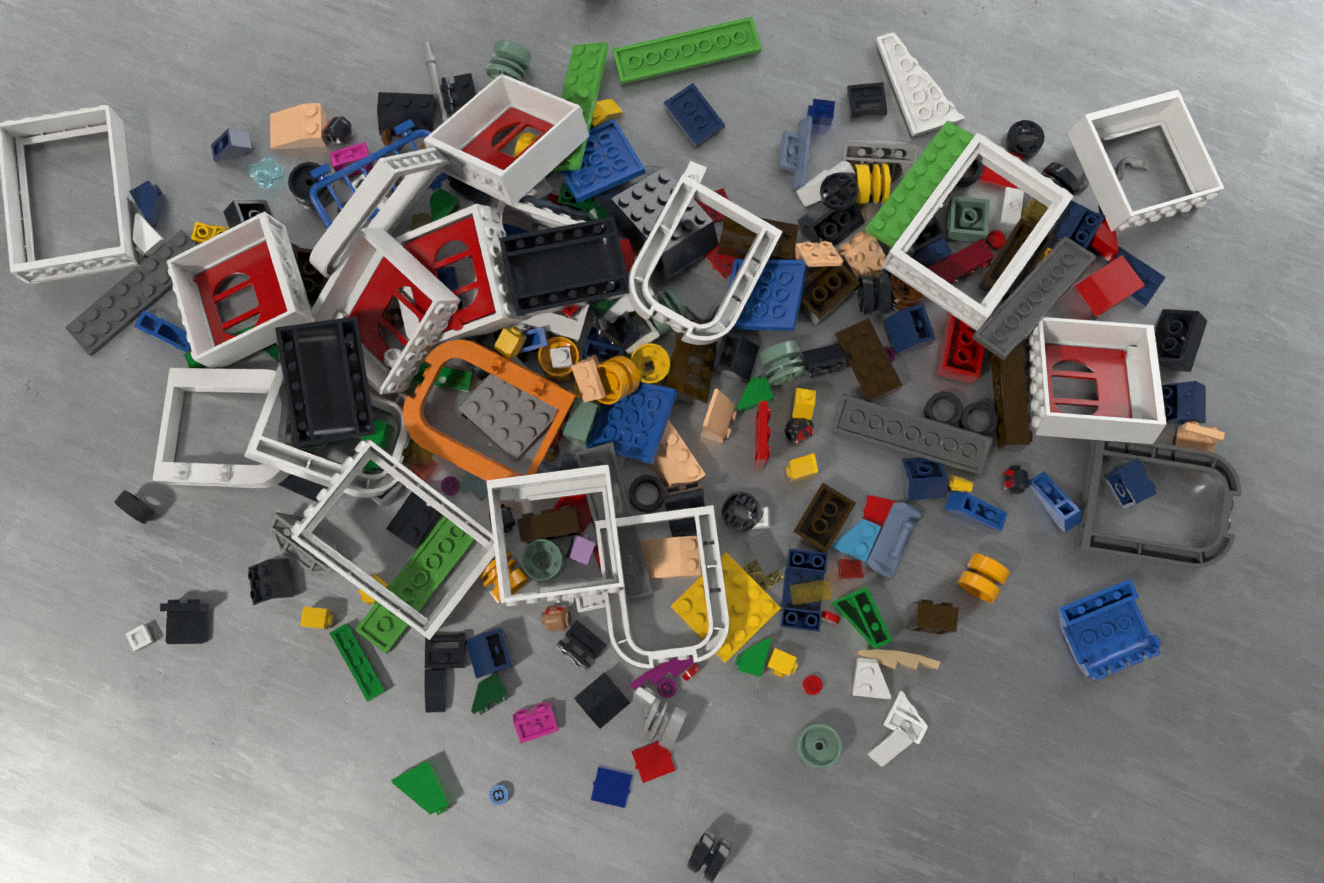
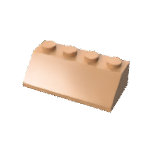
[650,420,706,487]

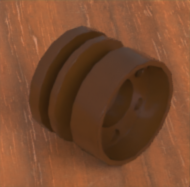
[889,274,925,311]

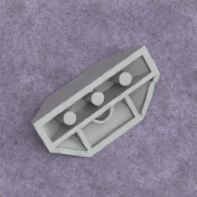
[842,139,919,181]
[268,512,337,574]

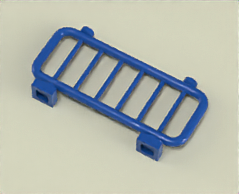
[309,119,449,229]

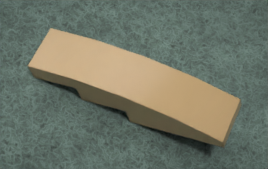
[855,649,940,670]

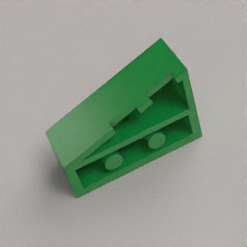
[831,586,893,649]

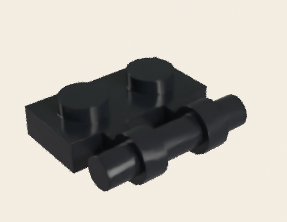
[441,73,476,114]
[556,620,607,671]

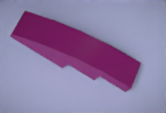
[629,655,694,691]

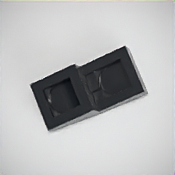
[424,669,447,713]

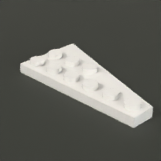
[875,32,965,137]

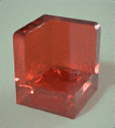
[407,454,438,483]
[837,559,864,580]

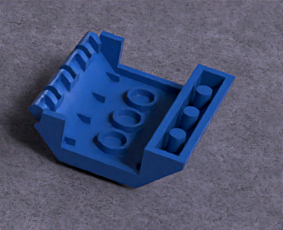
[1058,579,1161,681]

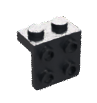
[590,309,641,351]
[160,599,208,645]

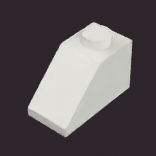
[132,213,166,257]

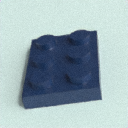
[663,83,725,147]
[1103,246,1166,308]

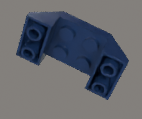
[780,548,828,632]

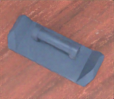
[867,502,922,579]

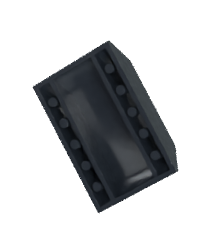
[593,165,719,280]
[499,217,630,316]
[275,316,376,447]

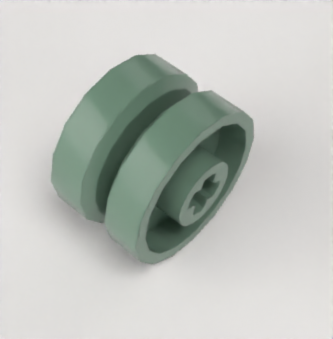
[795,723,842,769]

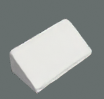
[868,727,912,767]

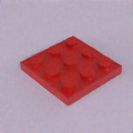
[754,401,771,470]

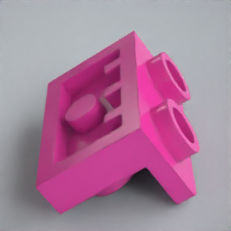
[330,142,373,180]
[513,702,559,743]

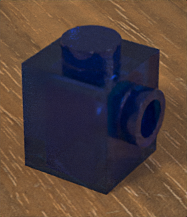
[807,99,835,126]

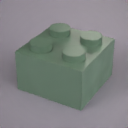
[945,196,989,242]
[561,398,599,448]

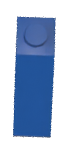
[1029,472,1081,533]
[944,491,1007,531]

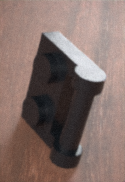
[846,82,887,119]
[424,632,466,669]

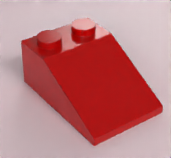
[1074,256,1145,319]

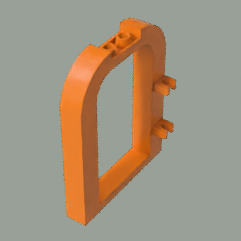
[403,339,577,500]

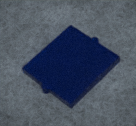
[591,767,632,808]

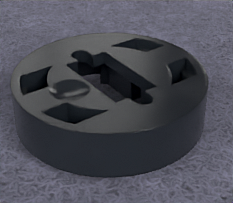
[1006,120,1045,158]
[820,173,858,211]
[721,492,761,532]

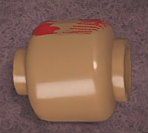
[541,606,571,631]

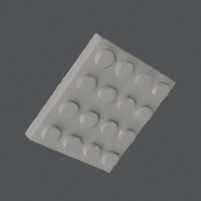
[458,356,558,460]

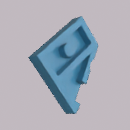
[831,519,881,562]

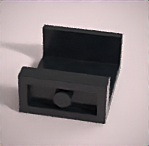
[662,480,705,537]

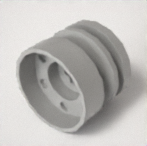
[640,698,687,751]

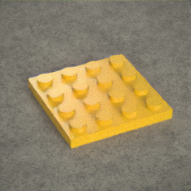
[670,552,781,663]

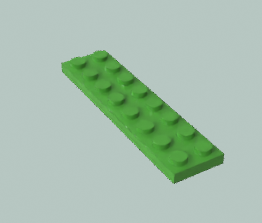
[612,17,762,85]
[552,42,609,171]
[865,121,975,248]
[355,516,475,654]

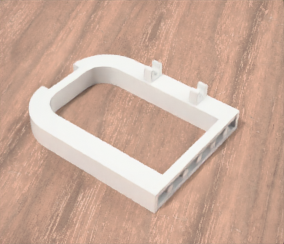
[310,147,449,278]
[627,174,782,345]
[244,363,412,498]
[153,368,294,488]
[595,505,729,668]

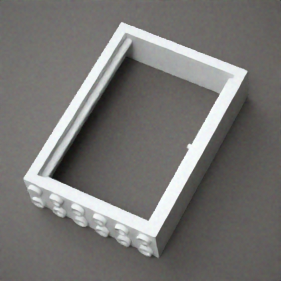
[0,105,140,284]
[882,132,1073,331]
[290,439,495,640]

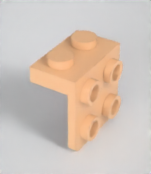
[837,231,886,280]
[793,241,843,267]
[571,355,606,402]
[1174,421,1225,453]

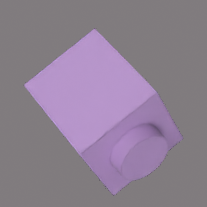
[565,534,595,565]

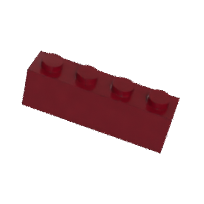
[927,238,995,286]

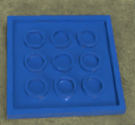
[560,119,646,203]
[728,259,808,331]
[587,382,678,464]

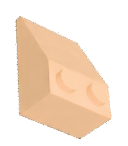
[270,103,326,150]
[701,389,737,444]
[641,536,701,579]

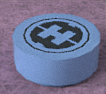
[489,785,509,805]

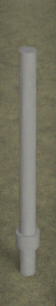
[422,42,448,124]

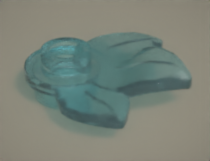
[248,156,285,189]
[460,472,488,500]

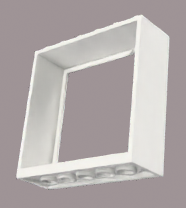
[1067,90,1224,232]
[466,200,589,345]
[487,465,625,607]

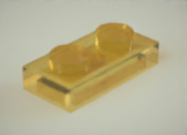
[789,579,832,606]

